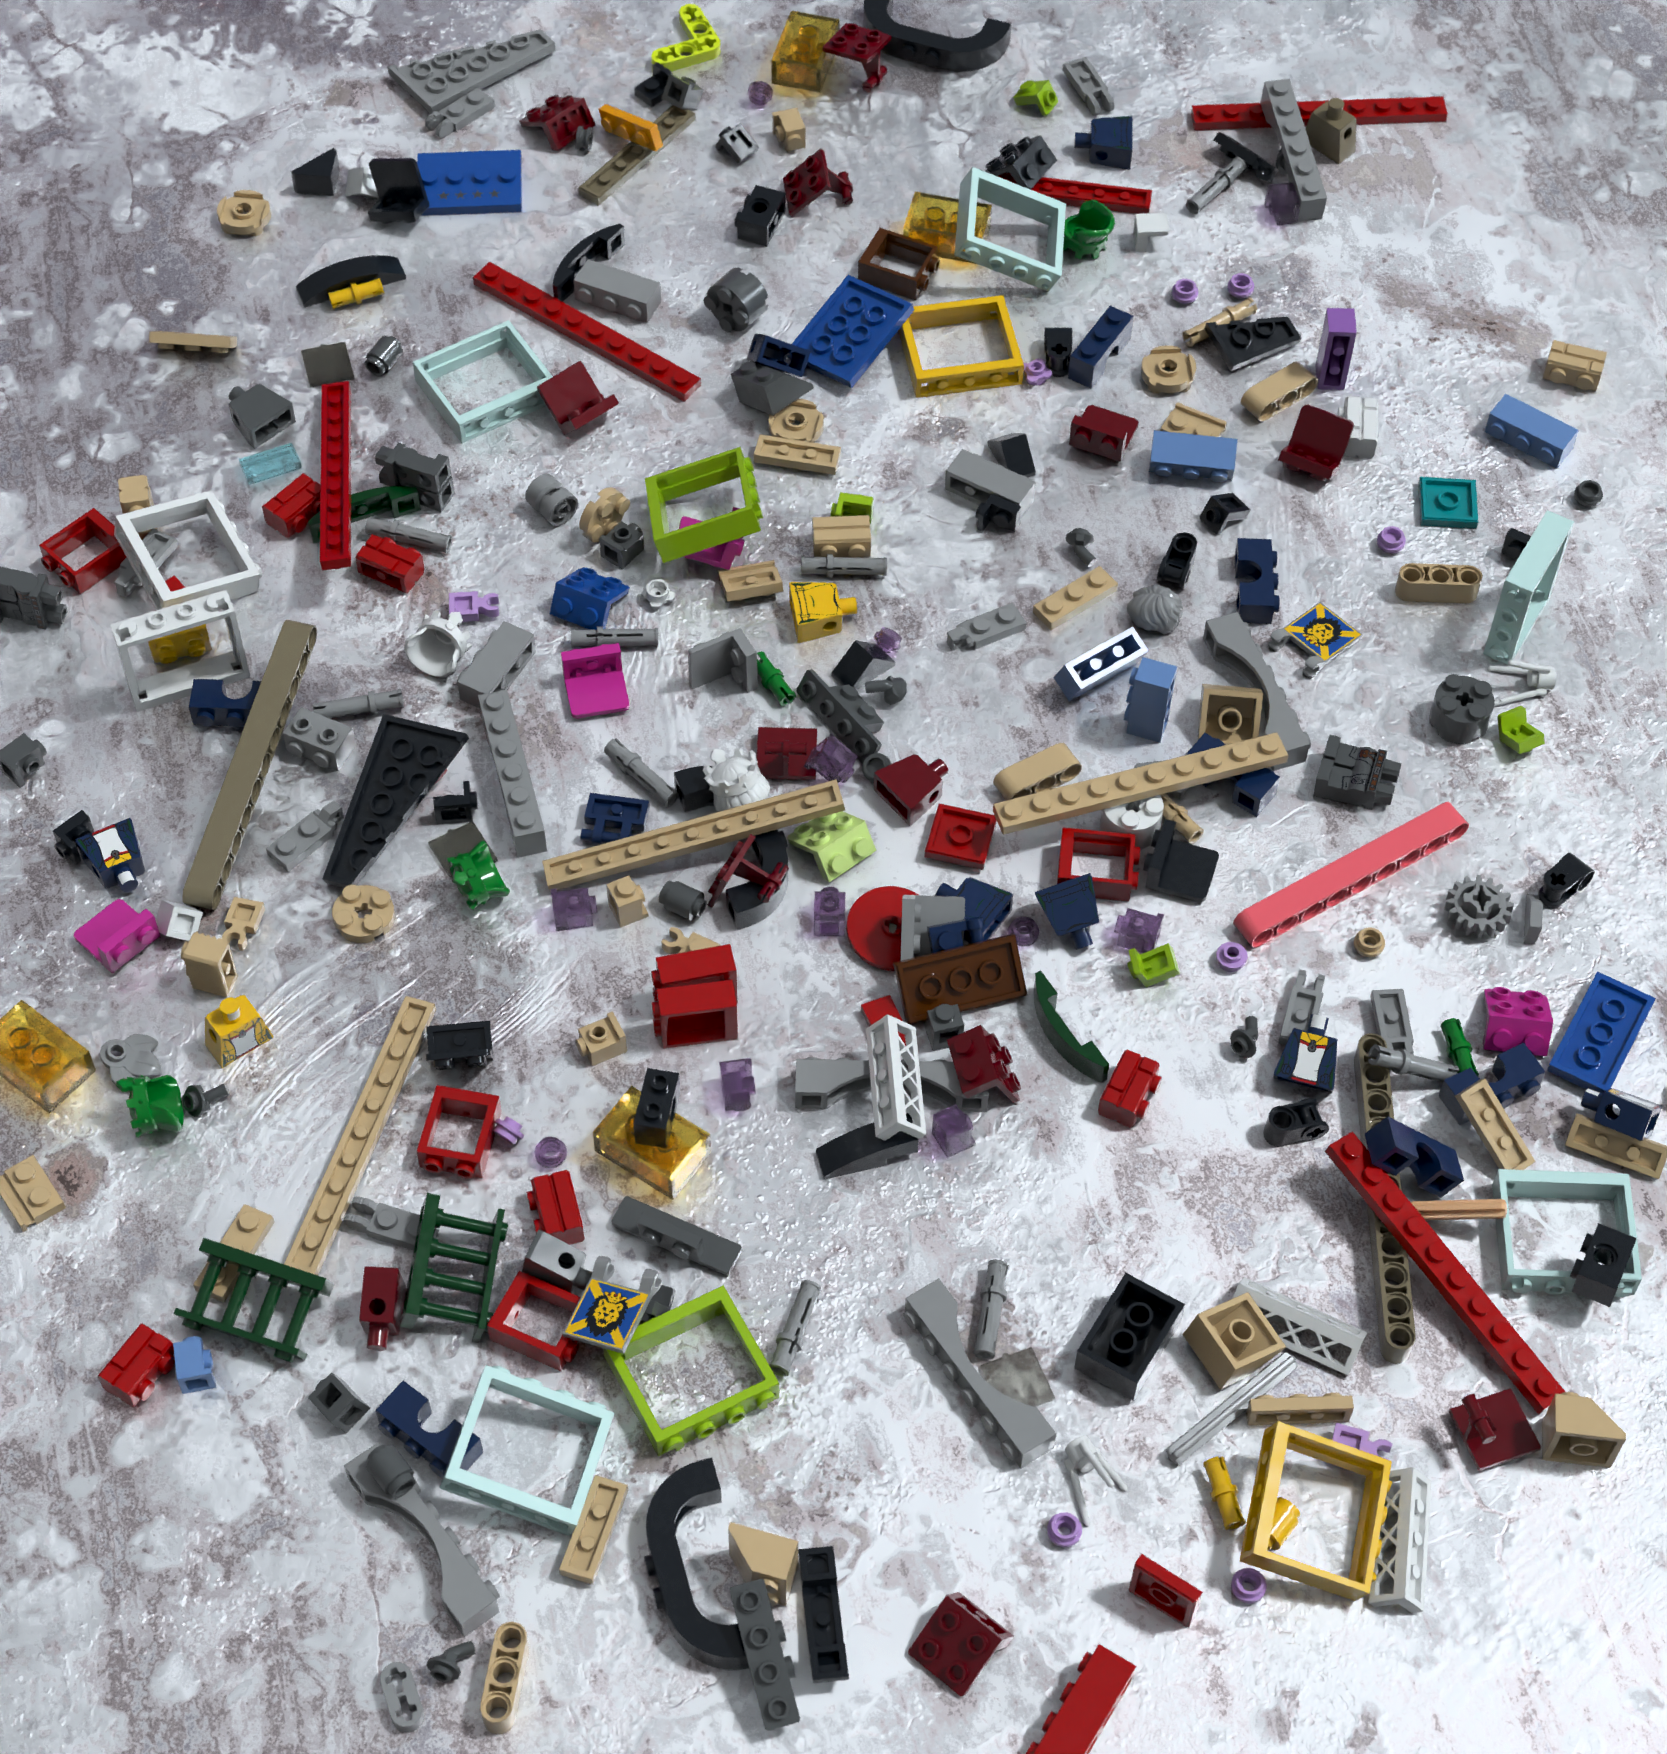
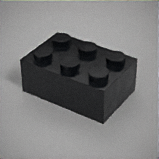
[1074,1273,1185,1401]

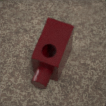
[874,754,948,826]
[359,1266,406,1351]

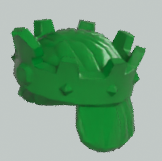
[1063,200,1115,259]
[447,841,510,911]
[116,1075,184,1138]

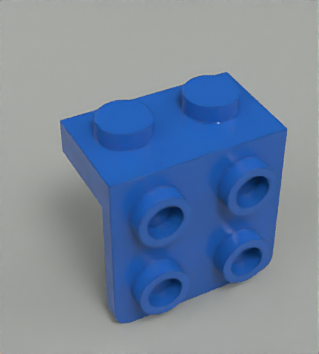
[549,568,629,630]

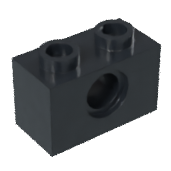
[734,185,786,247]
[633,1068,680,1149]
[1570,1223,1637,1307]

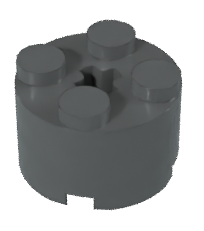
[703,268,768,333]
[1429,674,1495,744]

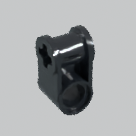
[1044,328,1072,377]
[1157,532,1197,589]
[1538,852,1595,909]
[1263,1098,1329,1147]

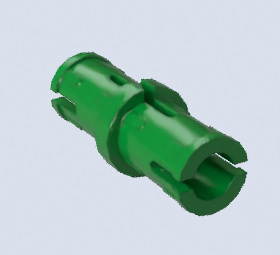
[757,651,796,706]
[1440,1018,1479,1076]

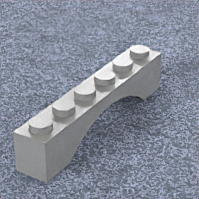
[1260,79,1327,222]
[1203,612,1311,771]
[478,689,547,858]
[795,1057,989,1112]
[903,1278,1056,1469]
[344,1442,500,1637]

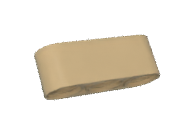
[1241,362,1318,422]
[1395,563,1483,603]
[993,743,1082,801]
[480,1622,529,1735]

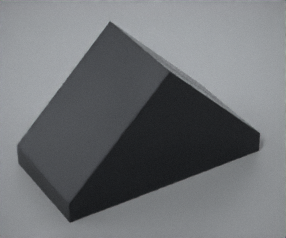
[291,148,340,196]
[987,433,1036,477]
[832,640,895,690]

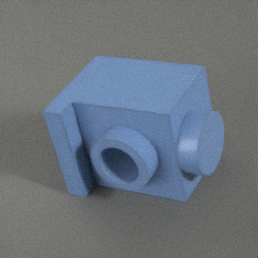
[173,1336,217,1394]

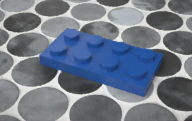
[1547,971,1656,1094]

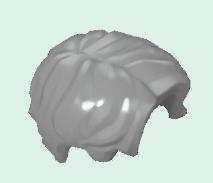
[1127,584,1183,635]

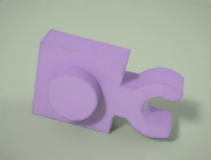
[449,591,499,622]
[1332,1423,1392,1460]

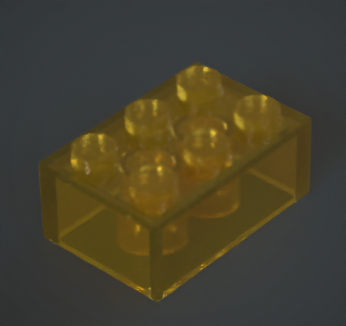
[771,10,840,93]
[903,192,992,264]
[0,1000,96,1114]
[593,1086,711,1200]

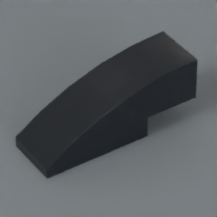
[816,1113,919,1180]

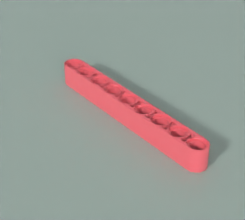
[1233,802,1469,948]

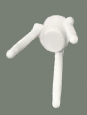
[1488,660,1556,706]
[1064,1436,1128,1527]

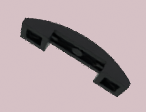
[553,224,625,302]
[296,255,406,308]
[798,1546,849,1683]

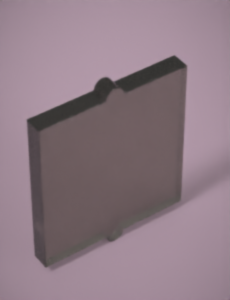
[301,342,354,388]
[428,821,498,880]
[980,1347,1055,1407]

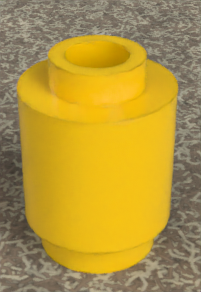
[1267,1497,1300,1551]

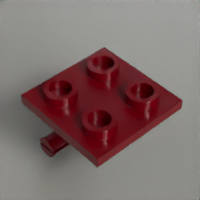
[822,23,891,92]
[783,149,853,217]
[757,727,817,780]
[707,834,789,908]
[1449,1388,1542,1471]

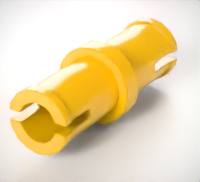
[328,278,385,310]
[1203,1456,1246,1530]

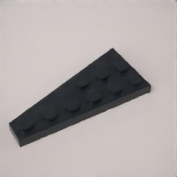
[322,714,469,888]

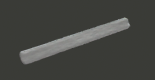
[1166,1352,1298,1465]

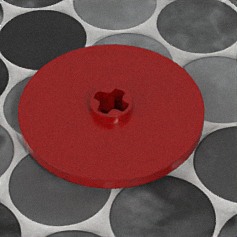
[846,886,919,971]

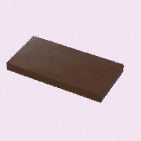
[893,934,1028,1024]

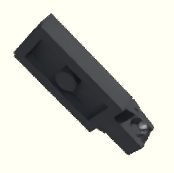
[1214,132,1279,183]

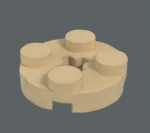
[217,190,271,236]
[1141,345,1196,393]
[769,398,824,443]
[579,487,630,542]
[332,885,395,943]

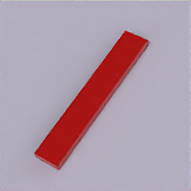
[997,173,1152,214]

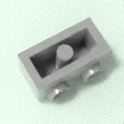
[283,707,356,771]

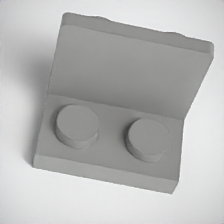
[688,628,758,693]
[901,895,965,961]

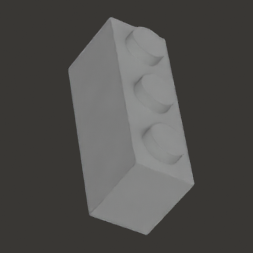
[574,259,661,323]
[945,449,1036,517]
[457,621,536,708]

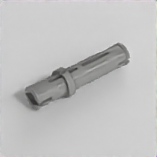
[1186,157,1247,214]
[365,516,452,553]
[801,554,887,577]
[571,626,658,648]
[313,689,404,719]
[604,738,679,808]
[1368,1044,1459,1083]
[973,1259,1009,1360]
[769,1280,821,1377]

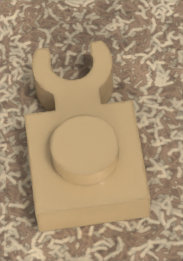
[222,897,265,951]
[661,927,720,954]

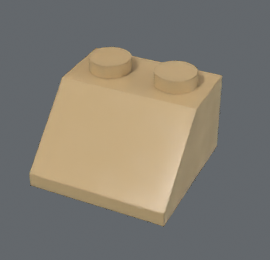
[1198,684,1263,745]
[1183,1292,1286,1390]
[1542,1392,1626,1468]
[728,1522,798,1606]

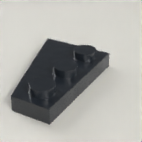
[1204,317,1301,371]

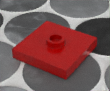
[924,803,997,870]
[1129,1553,1203,1628]

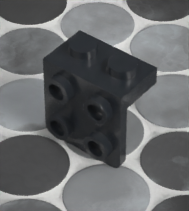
[985,135,1057,189]
[368,158,430,223]
[1143,819,1219,902]
[426,1021,494,1070]

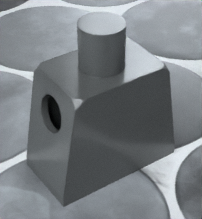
[229,384,296,449]
[522,1229,592,1293]

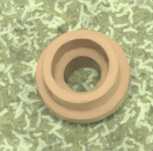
[1354,927,1385,957]

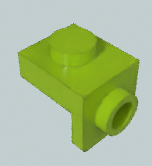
[1013,80,1058,116]
[830,492,873,524]
[1497,706,1545,754]
[1127,943,1180,988]

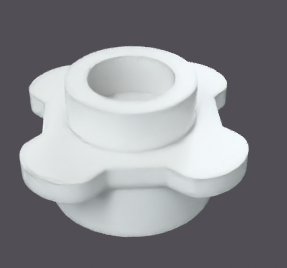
[641,579,675,609]

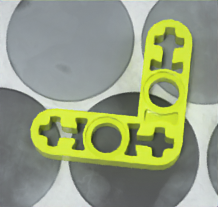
[651,4,721,71]

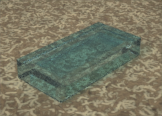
[239,443,302,485]

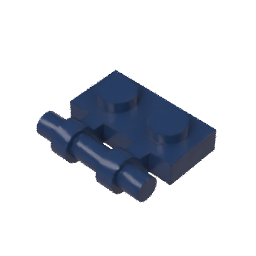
[580,793,650,845]

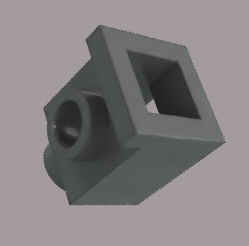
[661,74,704,109]
[599,521,644,570]
[0,733,47,788]
[924,1004,965,1051]
[308,1372,370,1433]

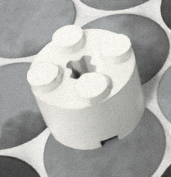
[1100,795,1164,850]

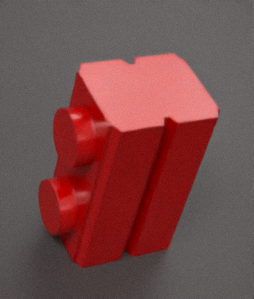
[262,473,321,539]
[355,534,425,594]
[1098,1050,1162,1128]
[526,1170,585,1245]
[98,1323,175,1408]

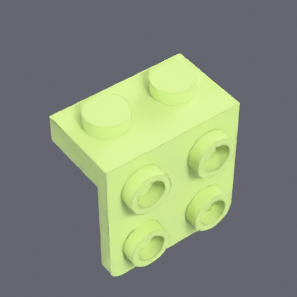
[787,811,877,882]

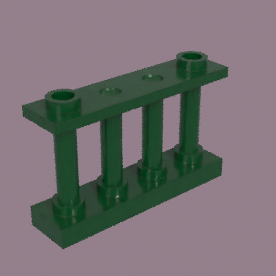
[400,1193,508,1343]
[174,1238,334,1363]

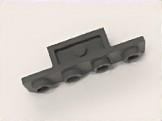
[796,669,884,764]
[612,1196,742,1275]
[729,1579,800,1731]

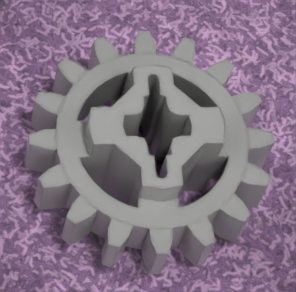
[1444,875,1514,939]

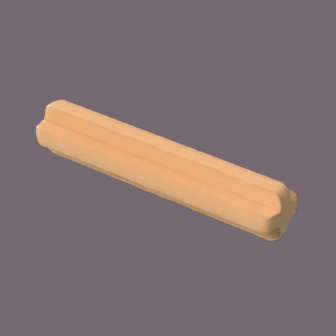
[1411,1199,1507,1220]

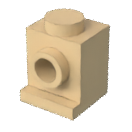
[772,108,806,151]
[606,875,649,928]
[575,1011,627,1066]

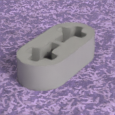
[380,1662,424,1733]

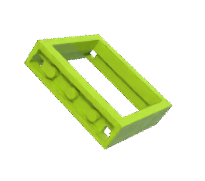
[645,447,763,563]
[603,1285,780,1457]

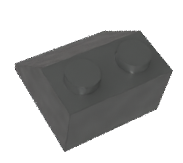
[731,361,814,415]

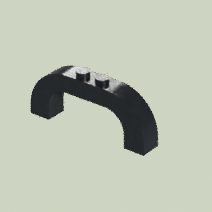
[863,0,1011,72]
[674,766,788,930]
[644,1457,749,1670]

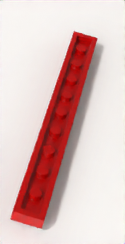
[1191,96,1448,131]
[473,262,701,402]
[320,381,351,571]
[1325,1131,1566,1414]

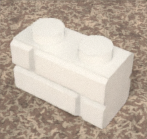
[1337,396,1379,458]

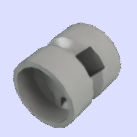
[525,474,578,526]

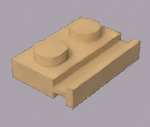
[1160,402,1227,437]
[718,560,783,602]
[0,1155,66,1232]

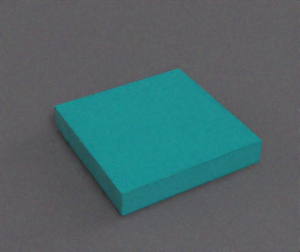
[1418,477,1478,529]

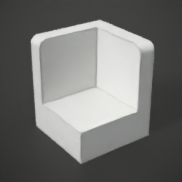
[345,167,379,200]
[1133,213,1169,252]
[156,900,203,941]

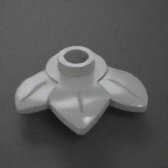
[100,1034,161,1085]

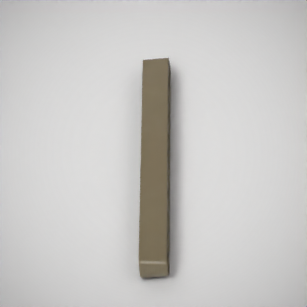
[182,620,317,911]
[1354,1033,1416,1364]

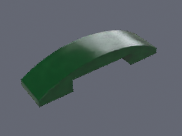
[308,486,421,544]
[1034,970,1109,1083]

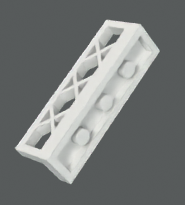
[866,1014,926,1141]
[1232,1277,1368,1375]
[1369,1467,1432,1613]

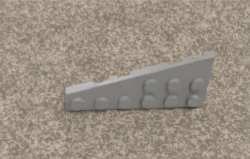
[387,29,556,114]

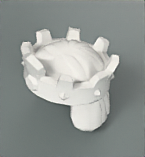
[404,611,472,678]
[702,748,770,812]

